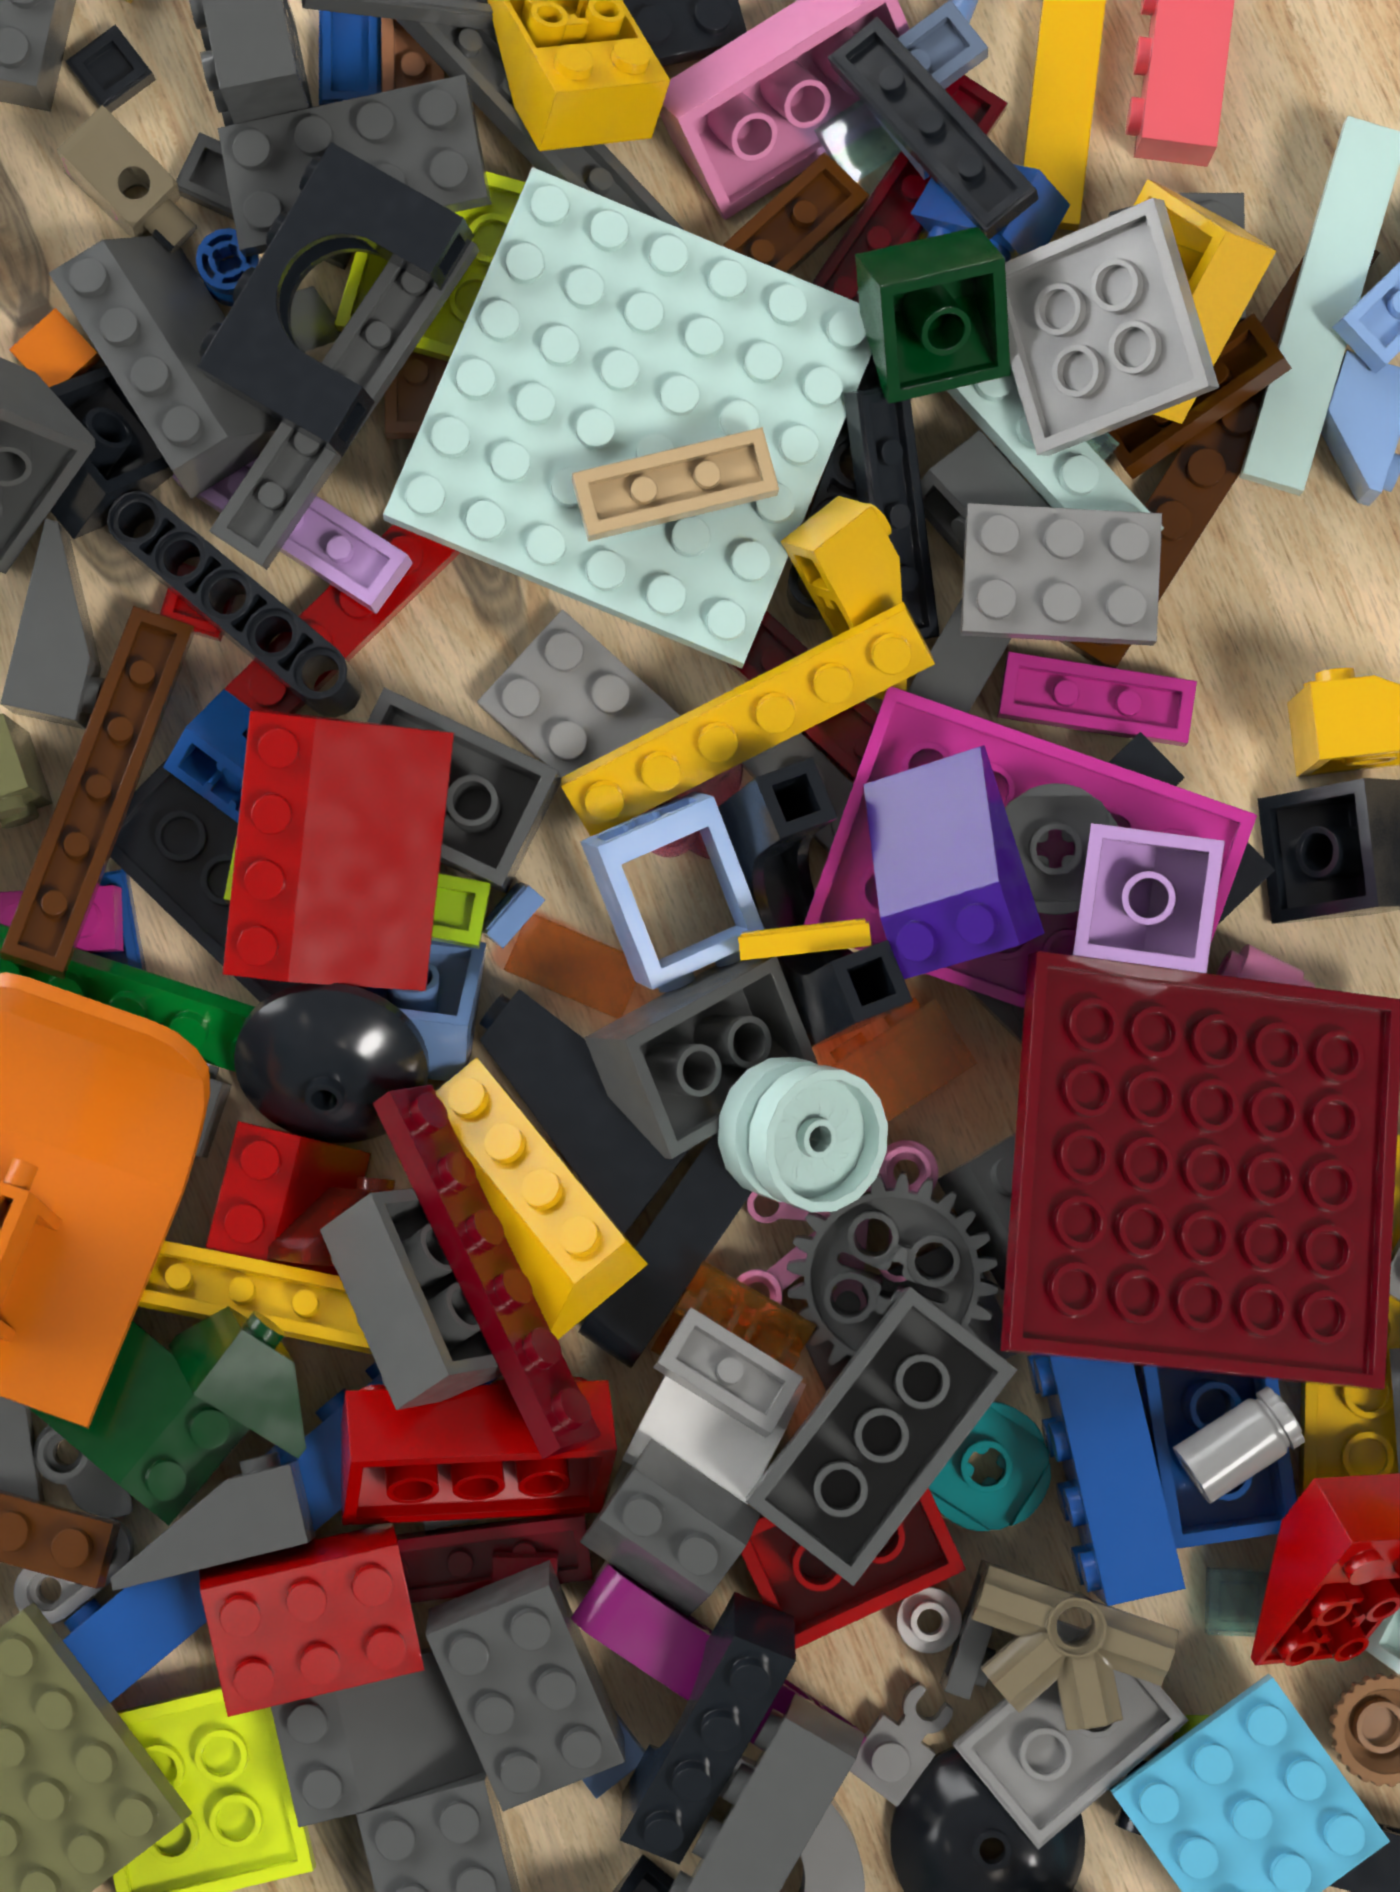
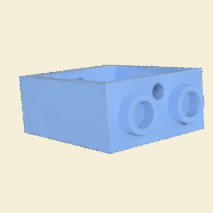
[580,791,764,993]

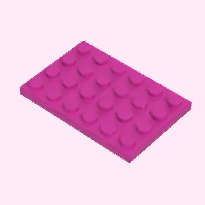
[804,686,1257,1008]

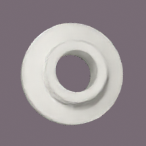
[896,1587,962,1653]

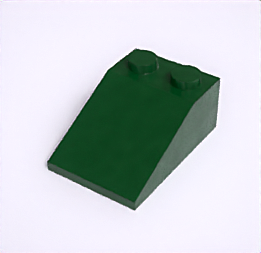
[28,1321,249,1526]

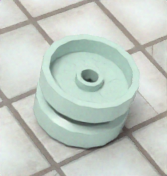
[718,1057,888,1213]

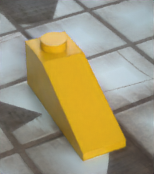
[781,496,907,700]

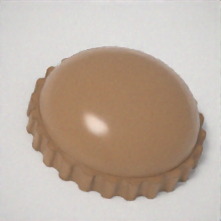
[1328,1673,1400,1787]

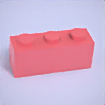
[1126,0,1235,167]

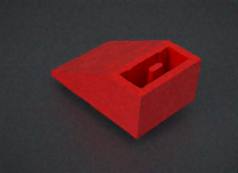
[1250,1473,1400,1666]

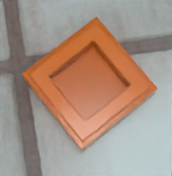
[9,308,101,387]

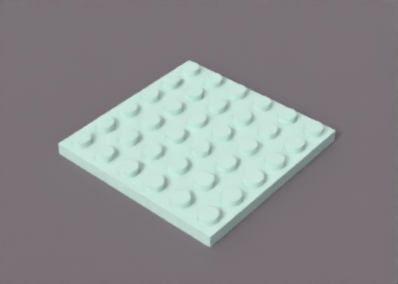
[383,167,872,669]

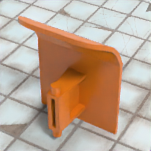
[0,972,210,1429]

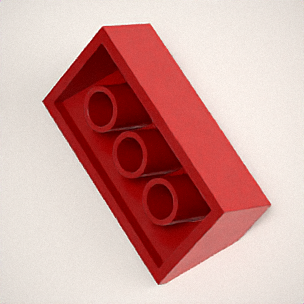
[341,1376,617,1525]

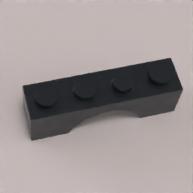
[620,1592,796,1865]

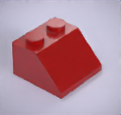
[206,1121,372,1276]

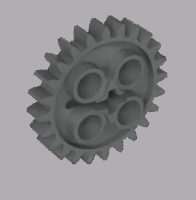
[787,1171,998,1365]

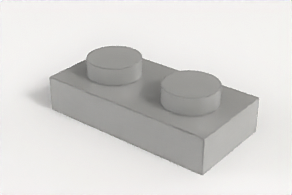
[653,1308,804,1438]

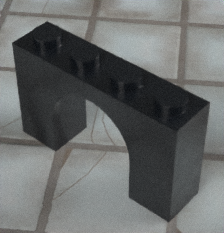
[197,142,474,457]
[718,757,913,1047]

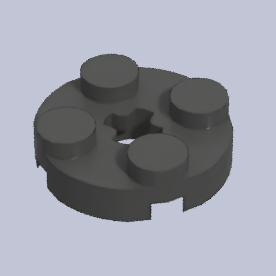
[1005,783,1118,915]

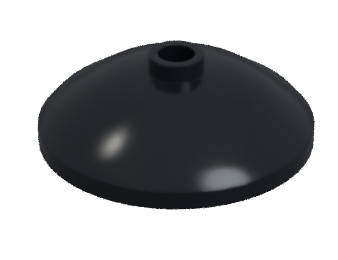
[234,983,429,1143]
[890,1746,1085,1892]

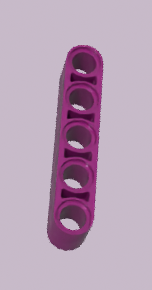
[570,1562,867,1750]

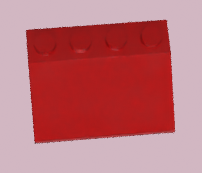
[222,710,455,991]

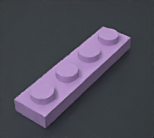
[172,459,413,614]

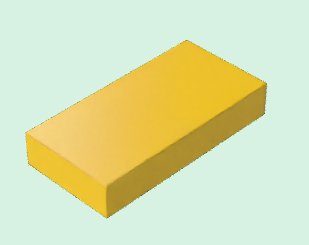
[738,918,872,961]

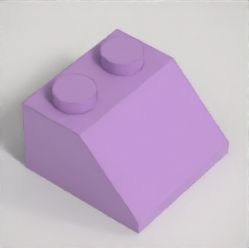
[1073,823,1225,973]

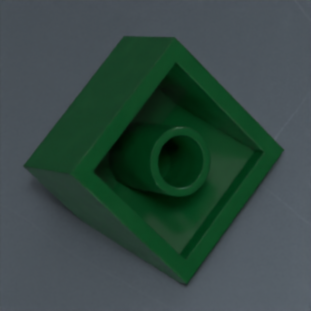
[855,227,1011,404]

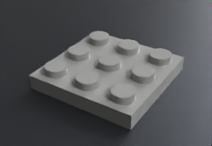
[1005,198,1219,456]

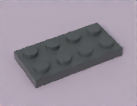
[218,74,492,257]

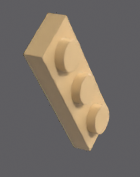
[572,427,779,542]

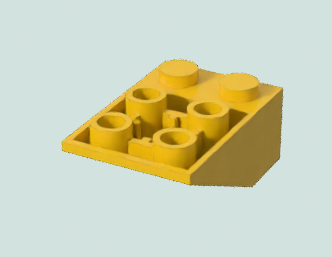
[487,0,670,151]

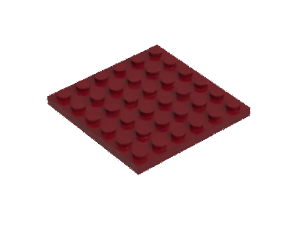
[1000,951,1400,1390]

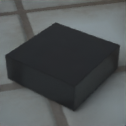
[66,24,156,113]

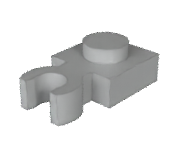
[850,1681,953,1807]

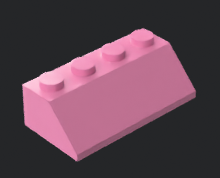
[660,0,910,220]

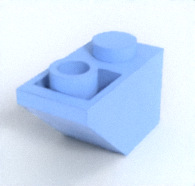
[1321,350,1400,506]

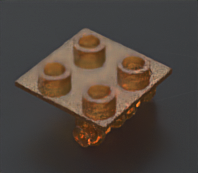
[651,1260,817,1371]

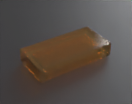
[504,914,637,1019]

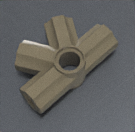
[971,1563,1179,1731]

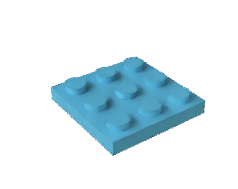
[1109,1673,1390,1892]

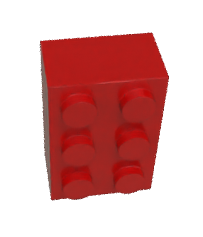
[741,1487,966,1649]
[199,1523,424,1717]

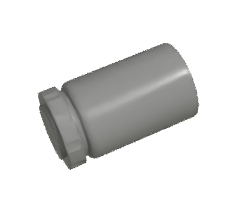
[1173,1386,1305,1504]

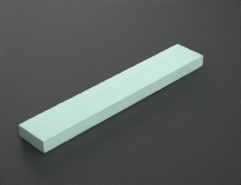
[1239,116,1400,496]

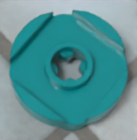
[929,1401,1051,1531]

